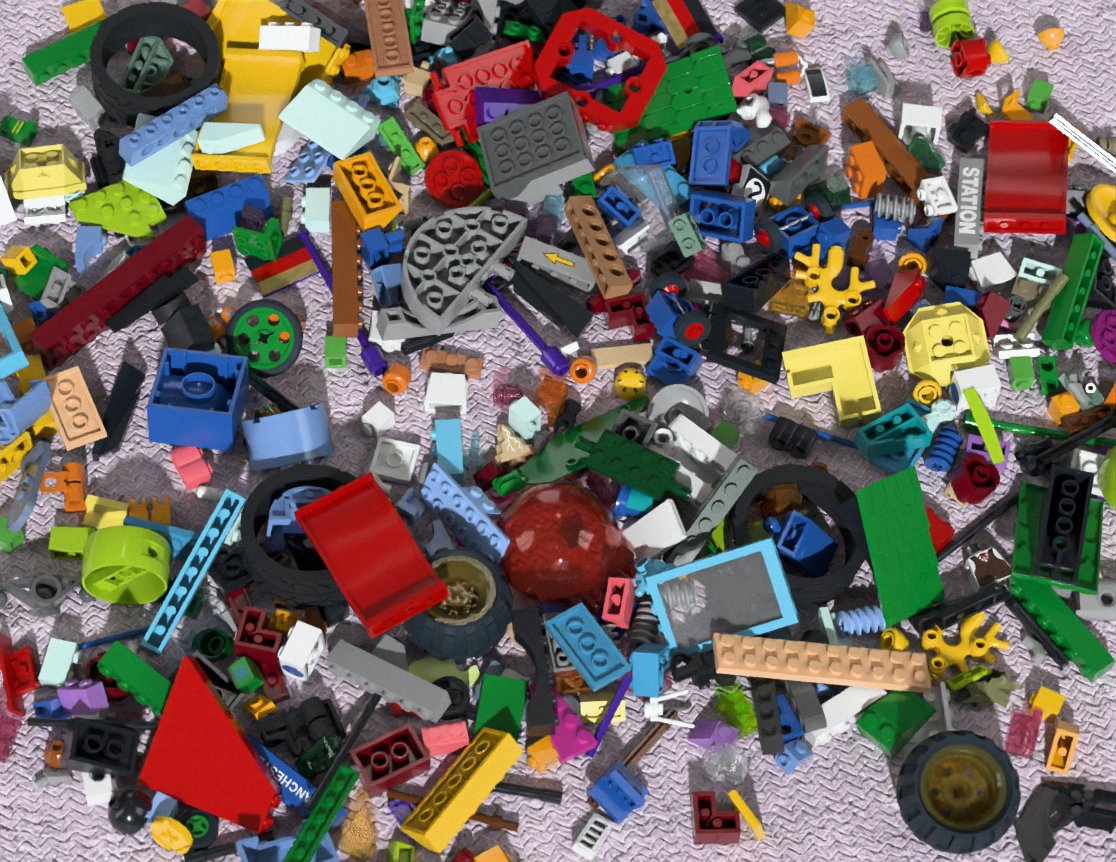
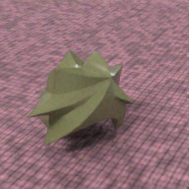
[960,669,1023,712]

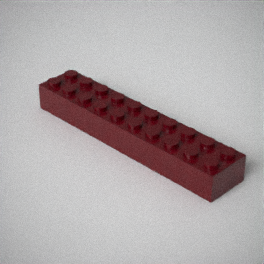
[29,215,207,371]

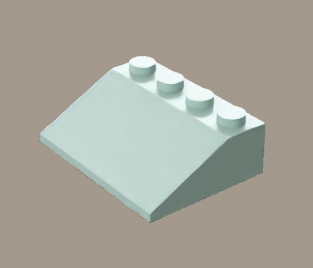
[278,78,381,161]
[122,113,199,206]

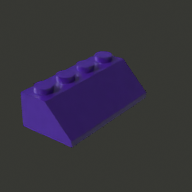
[475,87,543,127]

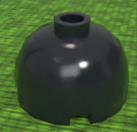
[108,789,152,836]

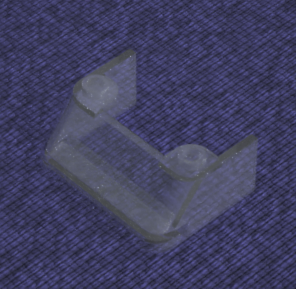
[600,164,682,254]

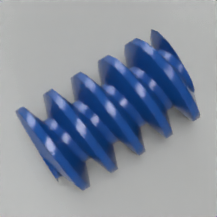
[924,426,963,472]

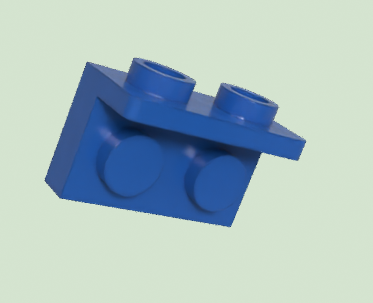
[629,138,676,173]

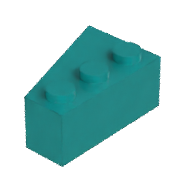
[854,402,933,458]

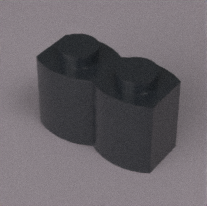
[446,14,492,59]
[768,416,817,459]

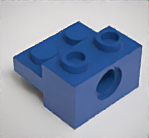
[565,35,594,86]
[645,336,704,386]

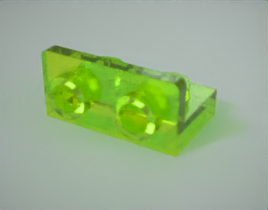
[716,689,758,739]

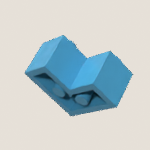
[629,643,670,697]

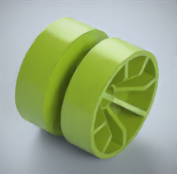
[929,0,975,48]

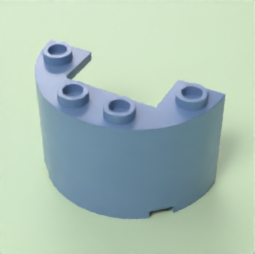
[0,380,51,444]
[241,402,335,474]
[263,486,332,553]
[235,818,340,862]

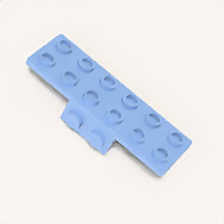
[284,94,370,183]
[419,463,510,566]

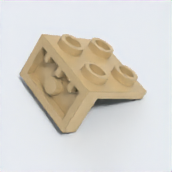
[386,156,411,216]

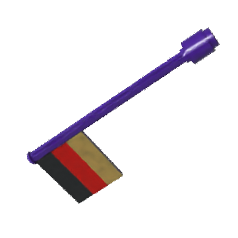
[571,0,724,105]
[244,230,388,376]

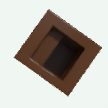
[847,230,875,272]

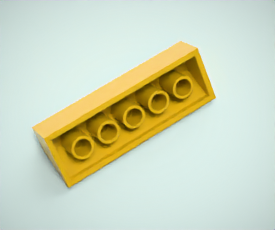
[400,727,523,853]

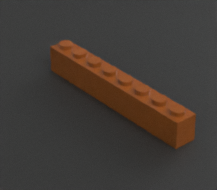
[841,98,955,223]
[331,200,362,337]

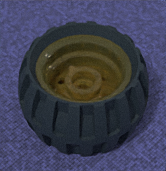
[896,730,1021,854]

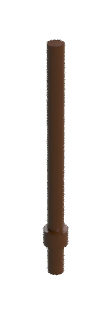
[387,788,520,832]

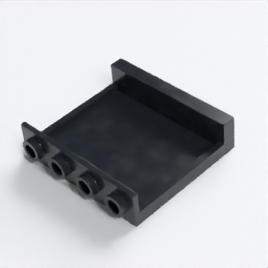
[280,0,371,52]

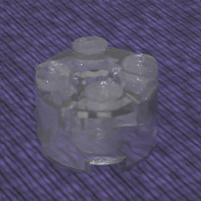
[721,389,764,437]
[701,742,752,790]

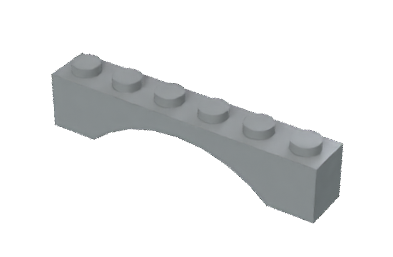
[470,0,502,59]
[376,296,502,341]

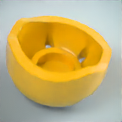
[614,368,646,400]

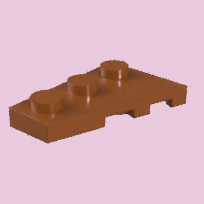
[788,116,832,161]

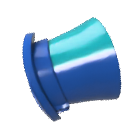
[614,482,653,519]

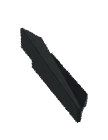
[512,261,594,338]
[104,266,199,333]
[92,361,146,462]

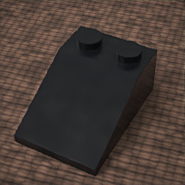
[167,650,245,711]
[60,717,140,776]

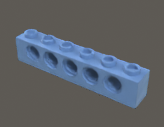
[119,83,228,167]

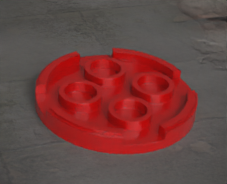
[424,150,484,209]

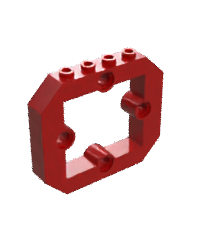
[532,7,667,133]

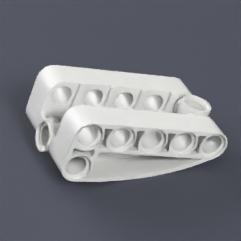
[646,414,755,514]

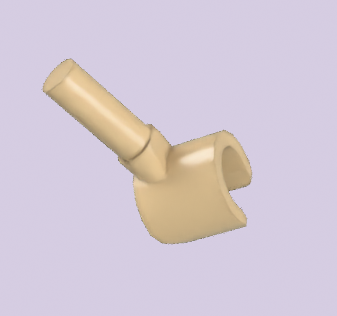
[944,482,967,509]

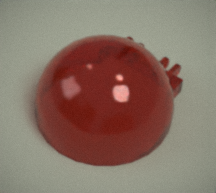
[496,481,637,613]

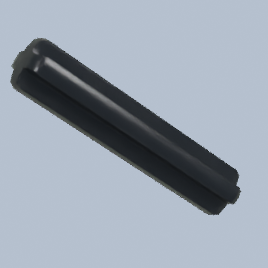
[400,333,454,355]

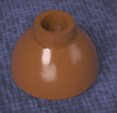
[44,739,65,769]

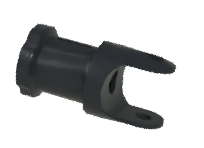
[554,399,582,435]
[1015,435,1054,461]

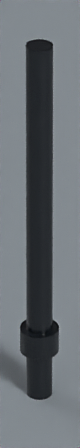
[27,717,160,732]

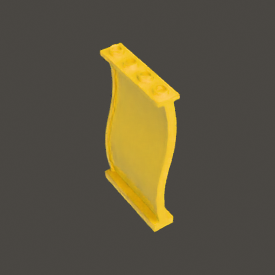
[193,0,351,98]
[190,48,305,174]

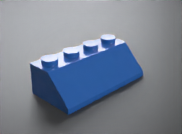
[184,174,274,242]

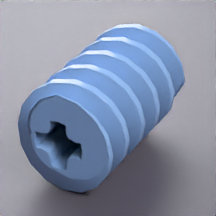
[836,605,886,638]

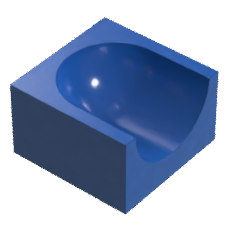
[147,347,249,452]

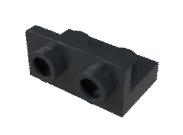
[948,107,990,154]

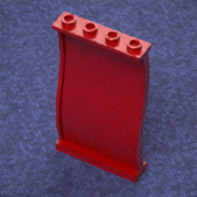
[984,120,1069,234]
[294,472,449,639]

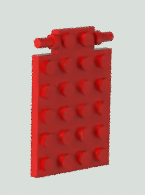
[429,40,538,148]

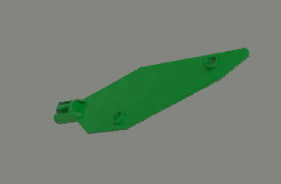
[492,396,649,498]

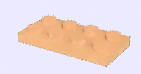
[39,366,107,451]

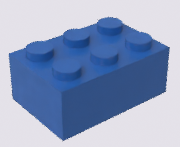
[690,190,756,243]

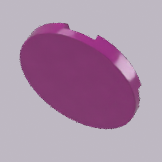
[1090,309,1116,365]

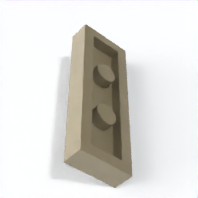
[404,101,454,149]

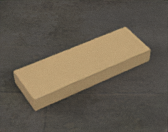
[590,343,654,370]

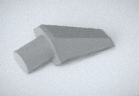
[1066,374,1088,405]
[215,600,238,632]
[34,772,73,789]

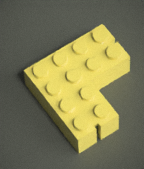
[782,335,882,428]

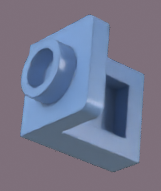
[774,738,814,775]

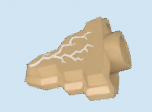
[494,423,536,470]

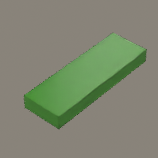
[378,116,425,177]

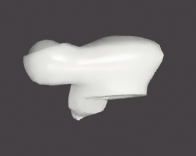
[727,93,772,128]

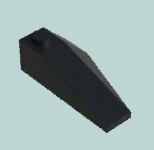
[1085,230,1116,310]

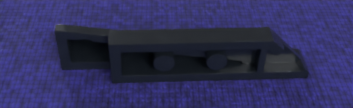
[287,536,349,628]
[907,585,1012,634]

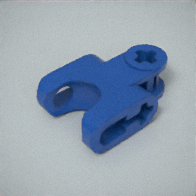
[632,0,667,36]

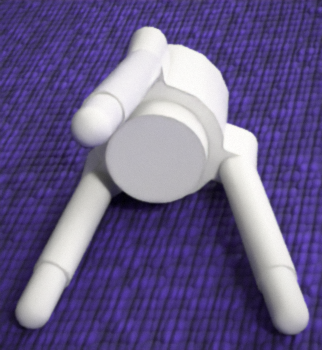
[645,689,695,728]

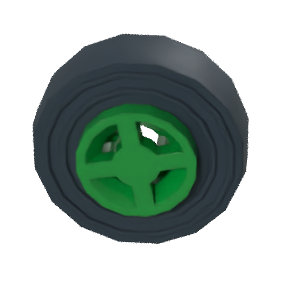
[179,809,218,850]

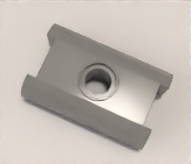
[1072,580,1116,621]

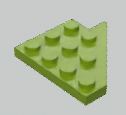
[68,180,167,241]

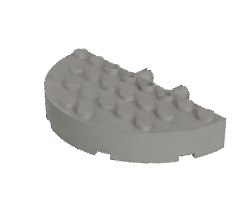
[401,206,528,336]

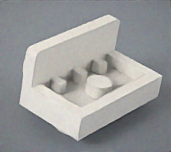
[23,195,66,225]

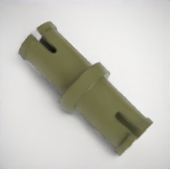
[276,196,293,237]

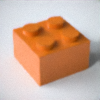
[844,141,887,200]

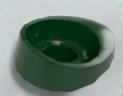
[192,628,234,662]

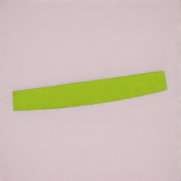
[963,387,1005,464]

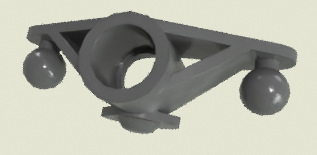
[661,33,751,69]
[0,574,95,617]

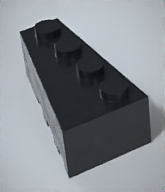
[722,253,791,314]

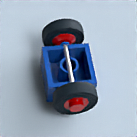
[754,193,833,259]
[645,272,711,346]

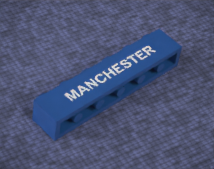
[244,731,350,834]

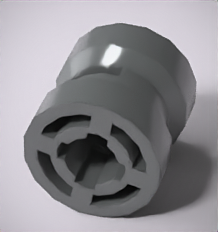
[1004,295,1027,322]

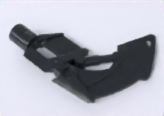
[1014,781,1116,862]

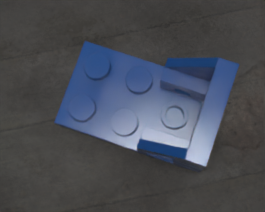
[688,120,750,187]

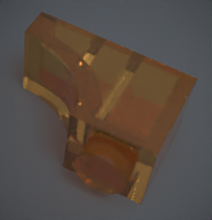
[535,378,569,428]

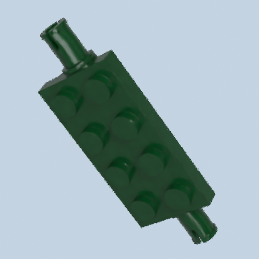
[575,428,693,502]

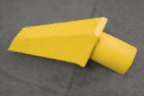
[975,92,994,118]

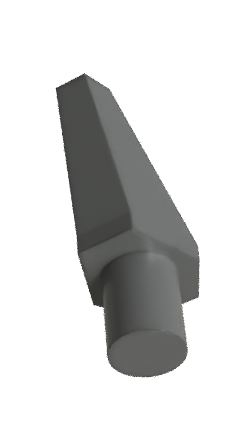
[532,430,550,454]

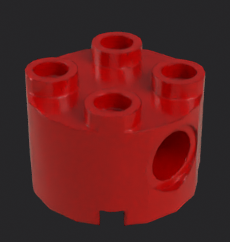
[951,37,991,79]

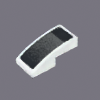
[802,68,830,102]

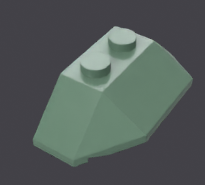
[118,36,174,95]

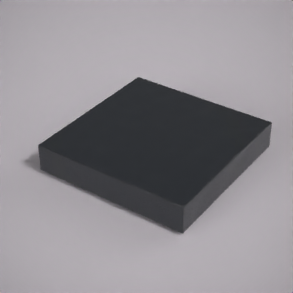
[734,0,786,34]

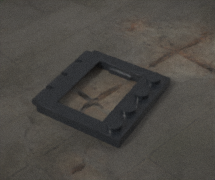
[700,302,787,385]

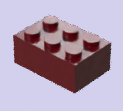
[349,722,431,799]

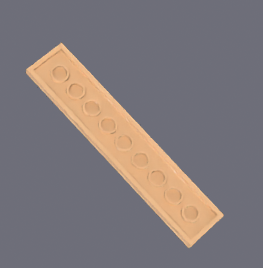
[712,633,932,694]

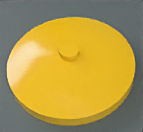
[1086,184,1116,243]

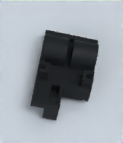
[94,128,126,175]
[670,650,737,690]
[257,697,347,758]

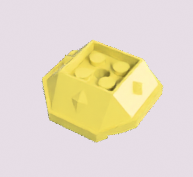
[4,144,87,200]
[903,302,991,387]

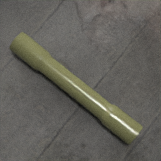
[1013,273,1069,343]

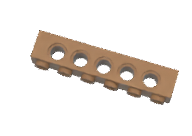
[564,195,633,300]

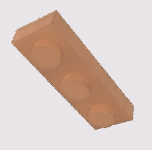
[419,348,484,380]

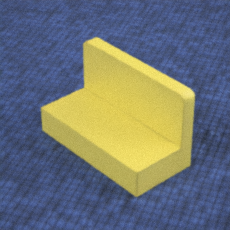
[82,494,130,530]
[579,692,625,723]

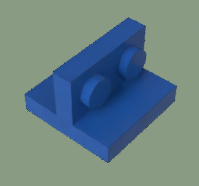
[587,759,649,824]

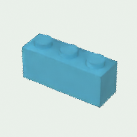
[431,419,463,484]

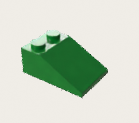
[856,690,936,759]

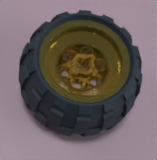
[403,546,513,663]

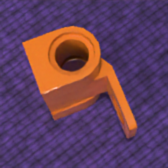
[40,462,87,513]

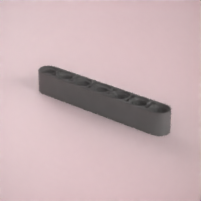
[758,606,827,733]

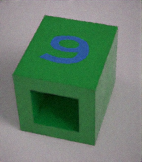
[227,656,265,694]

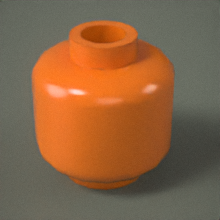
[569,355,598,384]
[382,363,412,394]

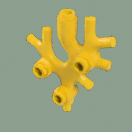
[794,244,875,337]
[920,611,1009,683]

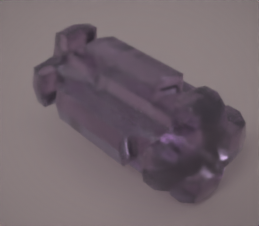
[920,10,931,33]

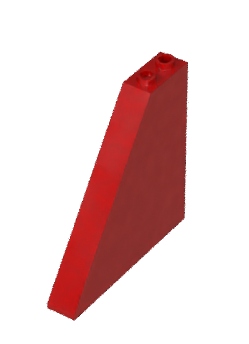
[137,655,282,834]

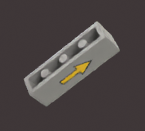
[515,236,596,294]

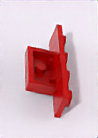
[0,632,40,717]

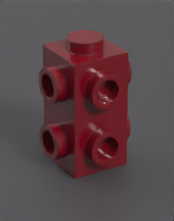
[843,299,887,338]

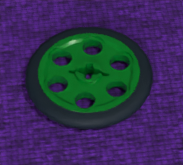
[226,299,303,378]

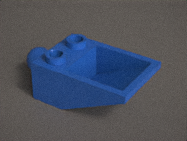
[762,510,839,578]

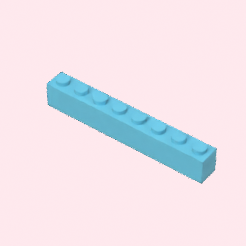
[141,489,247,655]

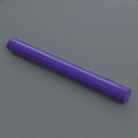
[585,674,633,758]

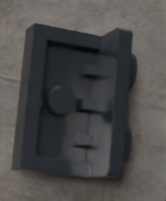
[650,240,696,277]

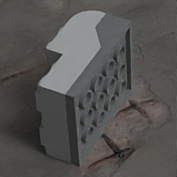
[476,91,595,210]

